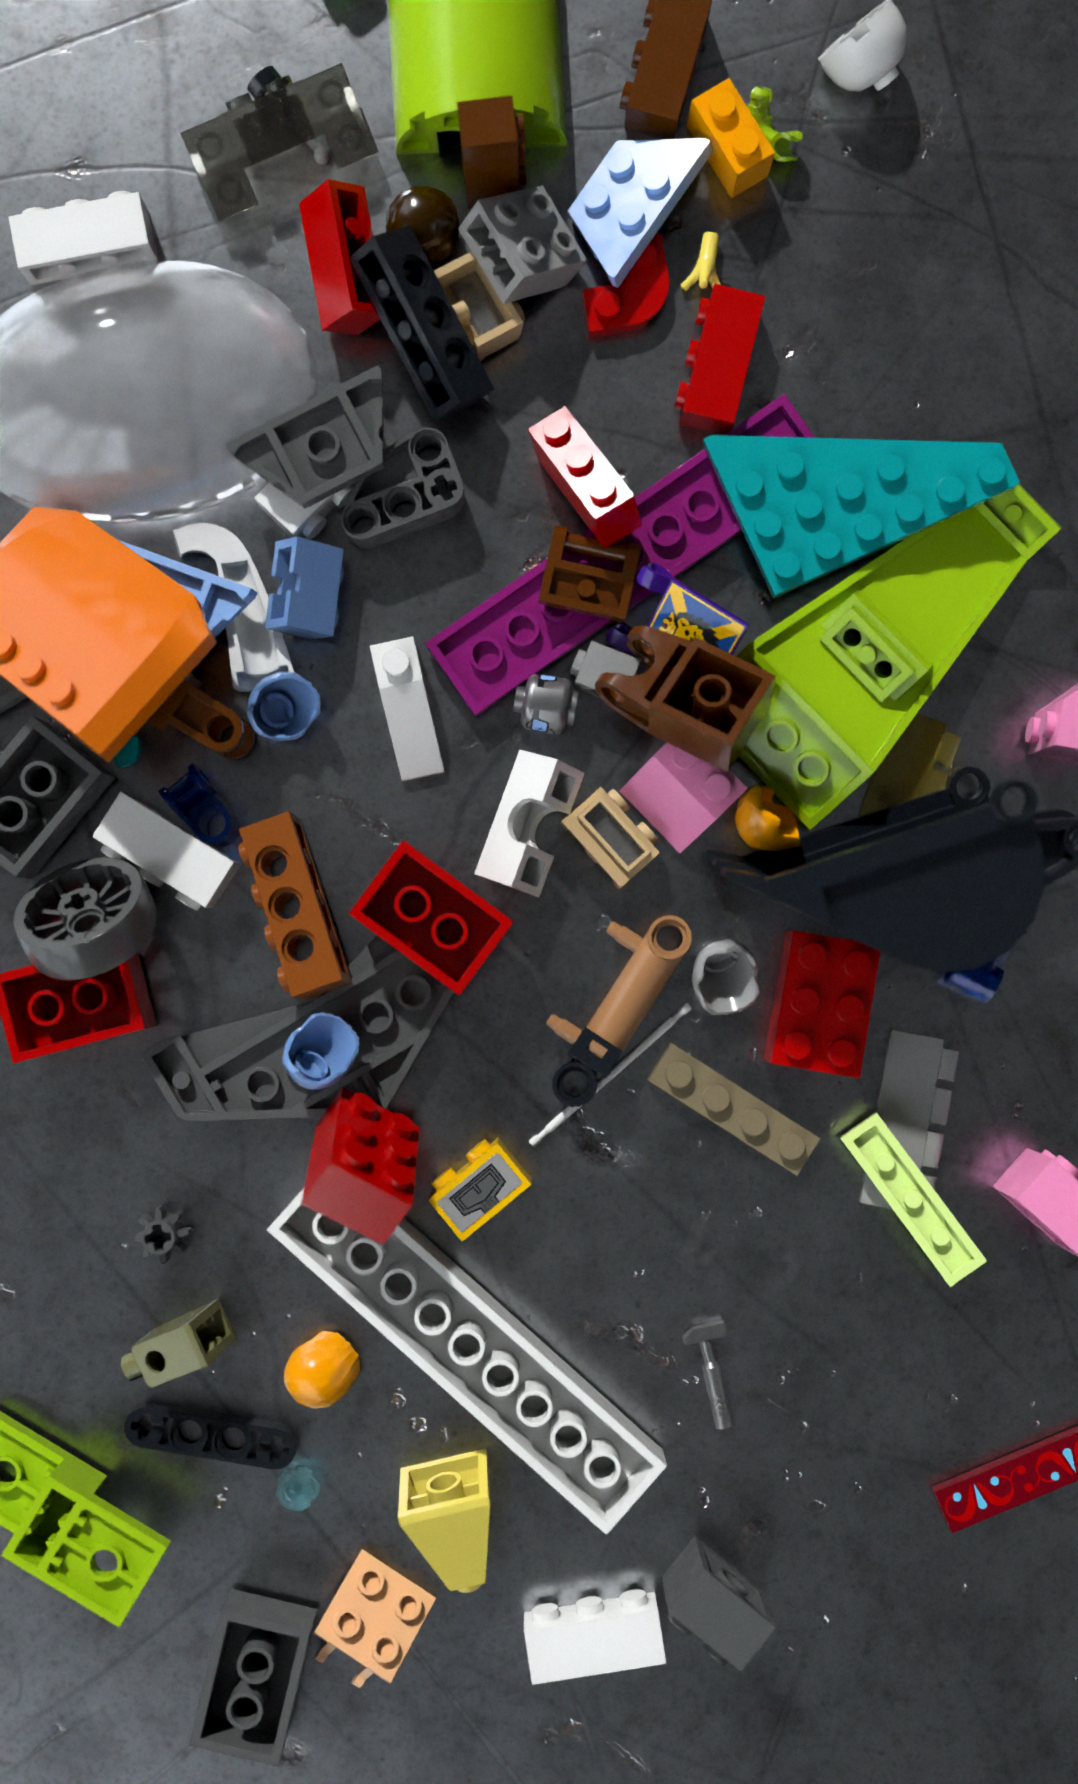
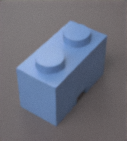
[265,536,344,639]

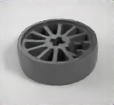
[14,857,157,980]

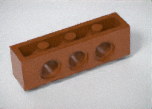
[238,811,352,1000]

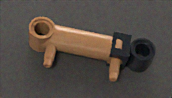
[546,915,692,1107]

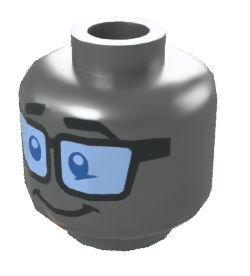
[513,674,579,734]

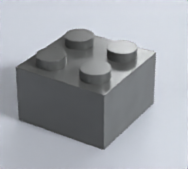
[662,1536,776,1672]

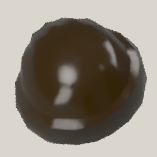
[386,186,459,263]

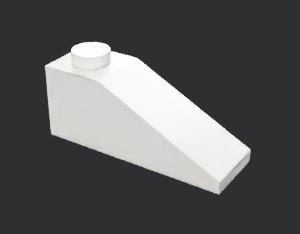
[370,636,445,782]

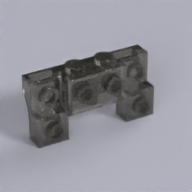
[180,63,379,222]

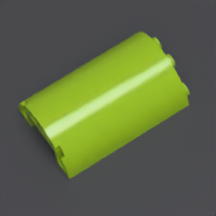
[388,0,568,155]

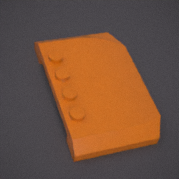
[0,507,217,763]

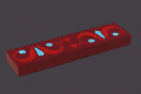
[931,1426,1078,1533]

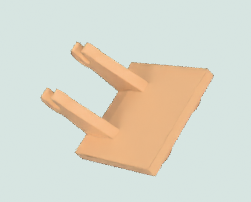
[313,1549,436,1688]

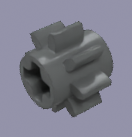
[133,1205,193,1264]

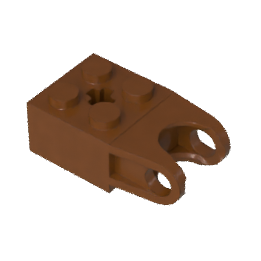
[595,626,776,773]
[147,673,255,759]

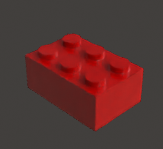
[348,840,514,995]
[764,930,881,1079]
[0,952,157,1064]
[301,1087,420,1245]

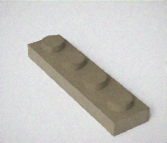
[647,1042,821,1176]

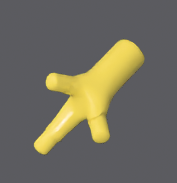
[681,232,721,291]

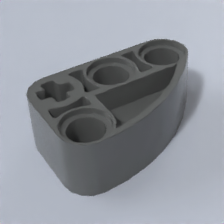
[341,427,466,550]

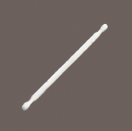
[529,1003,692,1147]

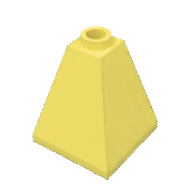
[398,1449,490,1593]

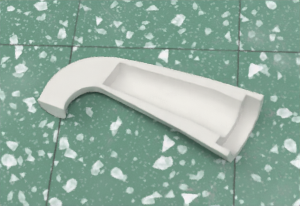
[173,523,294,692]

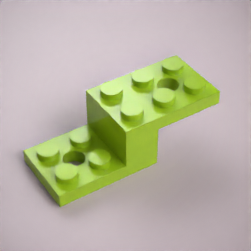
[0,1411,171,1628]

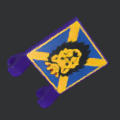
[606,562,750,658]

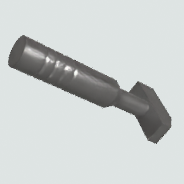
[682,1319,733,1429]

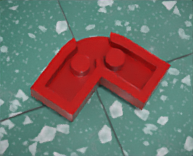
[582,233,669,338]

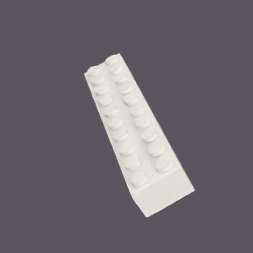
[267,1188,667,1535]

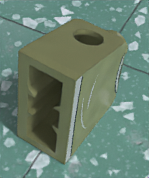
[121,1299,237,1388]

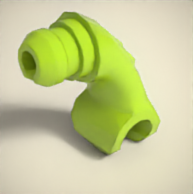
[747,86,803,162]

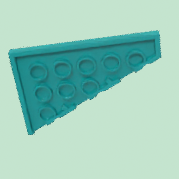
[702,435,1020,599]

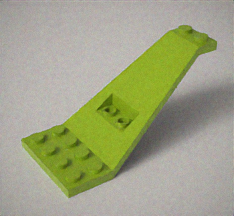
[736,484,1062,830]

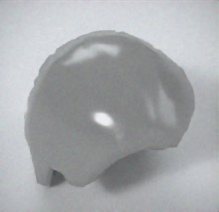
[692,939,760,1015]

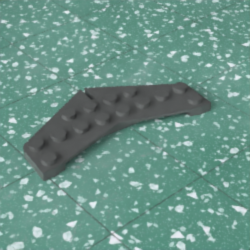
[140,935,454,1121]

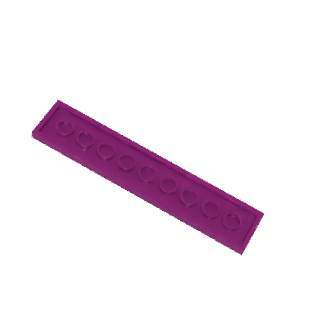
[425,394,816,717]

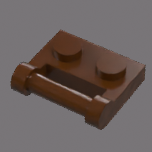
[538,525,642,623]

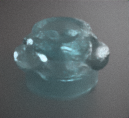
[276,1466,320,1511]

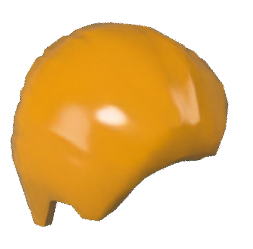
[735,785,801,852]
[284,1331,361,1409]

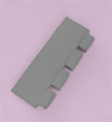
[859,1029,959,1209]

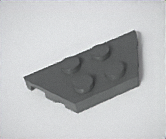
[224,365,384,509]

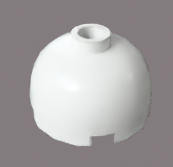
[818,0,908,91]

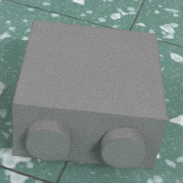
[458,185,587,304]

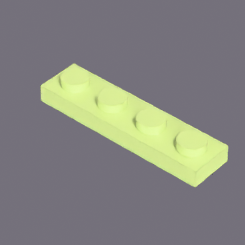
[840,1112,987,1287]

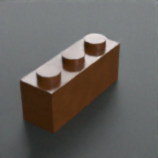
[619,0,712,139]
[457,95,527,209]

